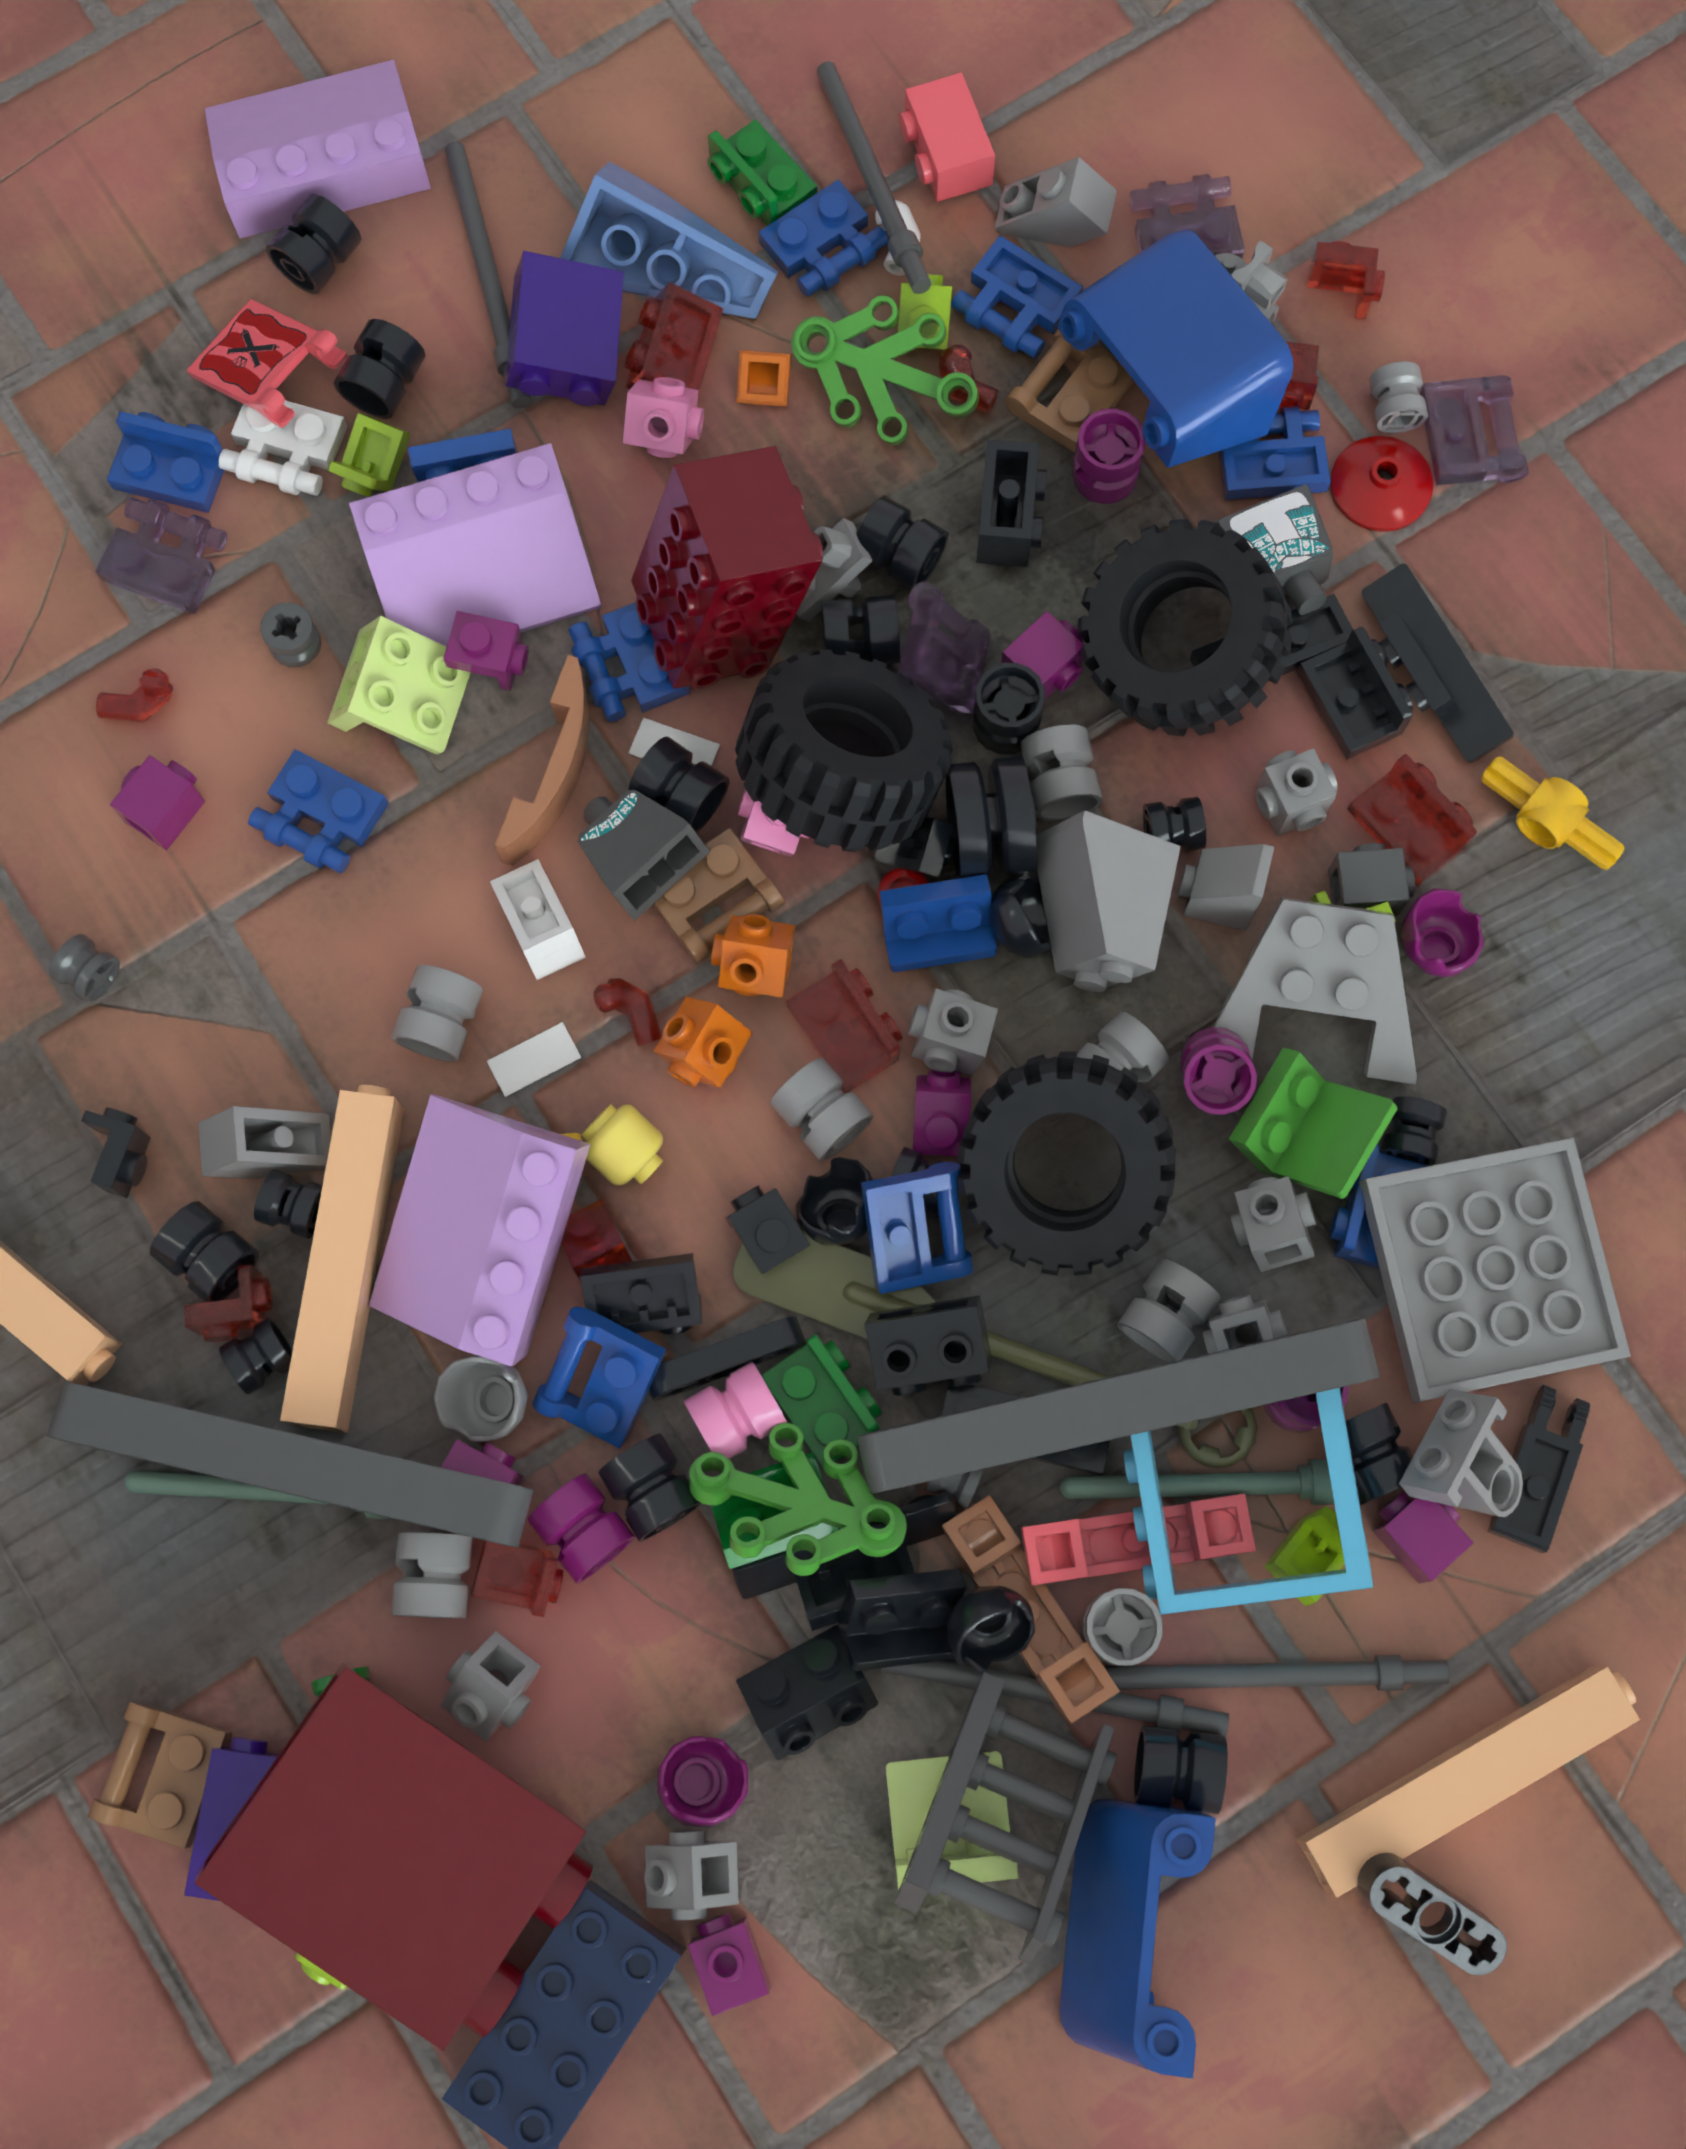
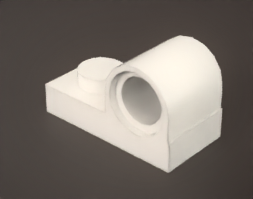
[490,859,586,980]

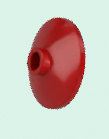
[1330,436,1433,532]

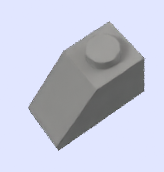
[1178,844,1274,931]
[198,1106,331,1179]

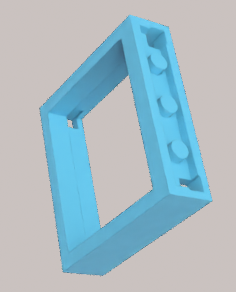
[1124,1388,1373,1615]

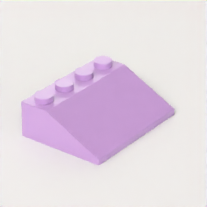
[204,60,431,239]
[349,443,602,647]
[369,1094,590,1367]

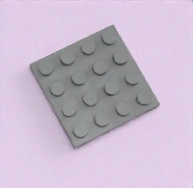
[1358,1138,1631,1403]

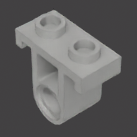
[1399,1389,1523,1517]

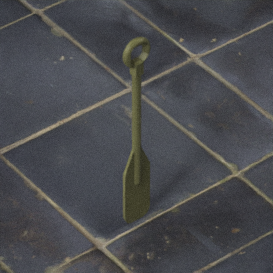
[733,1232,1257,1468]

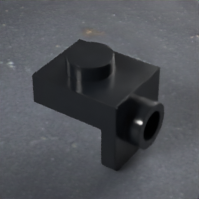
[872,818,955,877]
[81,1107,151,1198]
[725,1185,810,1274]

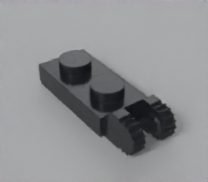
[1487,1385,1590,1553]

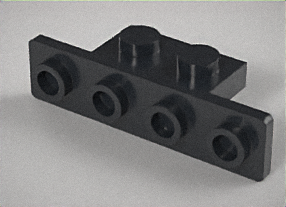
[1362,563,1514,763]
[732,1492,956,1631]

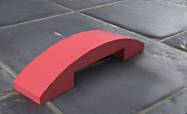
[1021,1493,1256,1586]

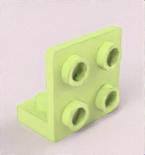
[327,616,471,754]
[886,1751,1019,1891]

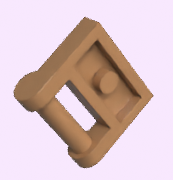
[1004,329,1134,453]
[653,828,785,964]
[87,1701,232,1849]

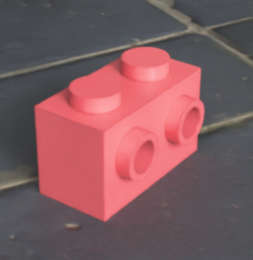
[899,72,995,202]

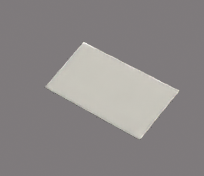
[628,717,720,766]
[487,1022,581,1097]

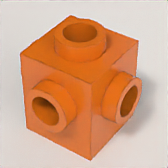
[711,914,795,997]
[653,996,753,1088]

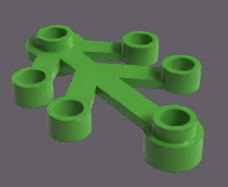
[791,295,979,446]
[689,1423,907,1576]

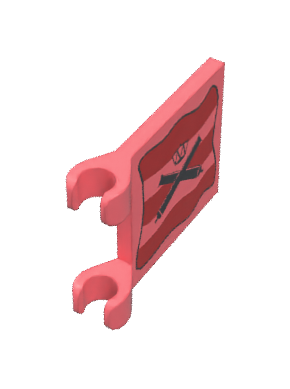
[186,299,347,428]

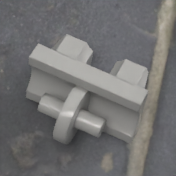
[1215,241,1288,323]
[797,518,873,622]

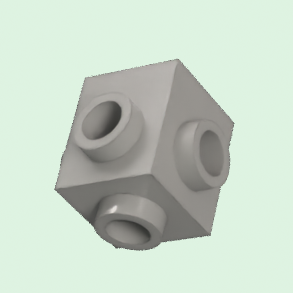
[1255,748,1338,836]
[907,988,998,1076]
[1231,1176,1317,1272]
[1203,1294,1288,1354]
[440,1631,541,1741]
[644,1830,739,1920]

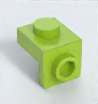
[898,274,953,350]
[328,413,411,497]
[1264,1506,1368,1606]

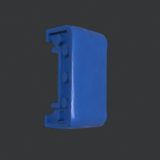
[1057,229,1293,468]
[1059,1799,1216,2079]

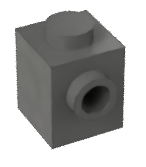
[1328,843,1415,916]

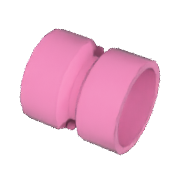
[683,1361,787,1460]

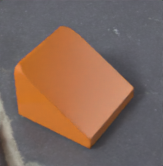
[736,350,792,407]

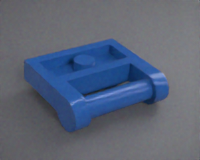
[861,1162,973,1294]
[532,1307,667,1449]

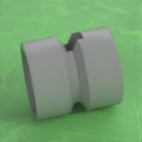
[1020,724,1103,821]
[390,965,484,1062]
[1077,1011,1169,1084]
[770,1057,874,1162]
[1117,1258,1221,1363]
[391,1532,473,1619]
[1081,1588,1163,1666]

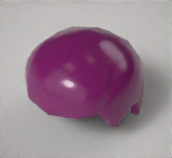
[1400,889,1484,977]
[657,1736,748,1828]

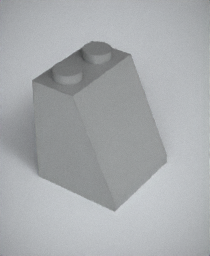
[1036,810,1181,992]

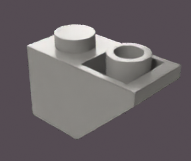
[994,157,1117,247]

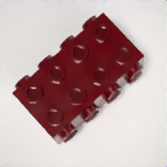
[631,446,823,689]

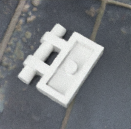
[219,400,348,496]

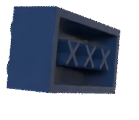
[442,1880,687,2149]

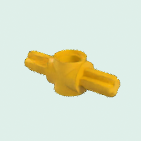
[1481,756,1625,870]

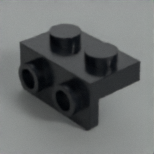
[1297,626,1413,760]
[736,1624,878,1760]

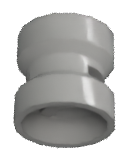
[1369,361,1428,434]

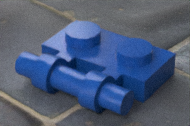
[758,179,889,297]
[951,235,1083,359]
[1219,406,1331,500]
[568,602,690,722]
[248,749,389,874]

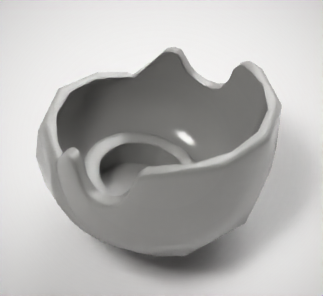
[433,1355,528,1442]

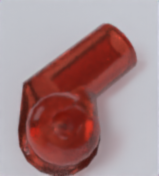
[938,344,999,414]
[96,668,173,722]
[593,978,662,1046]

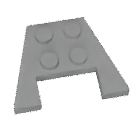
[1213,897,1417,1085]

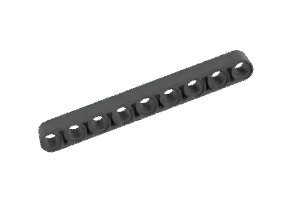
[856,1318,1380,1494]
[47,1381,534,1548]

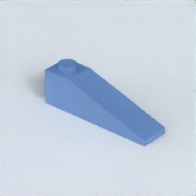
[560,161,778,319]

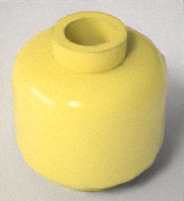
[581,1104,663,1186]

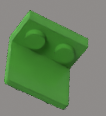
[1229,1047,1397,1199]

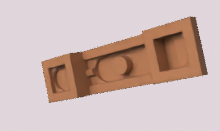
[495,655,589,866]
[942,1495,1120,1725]

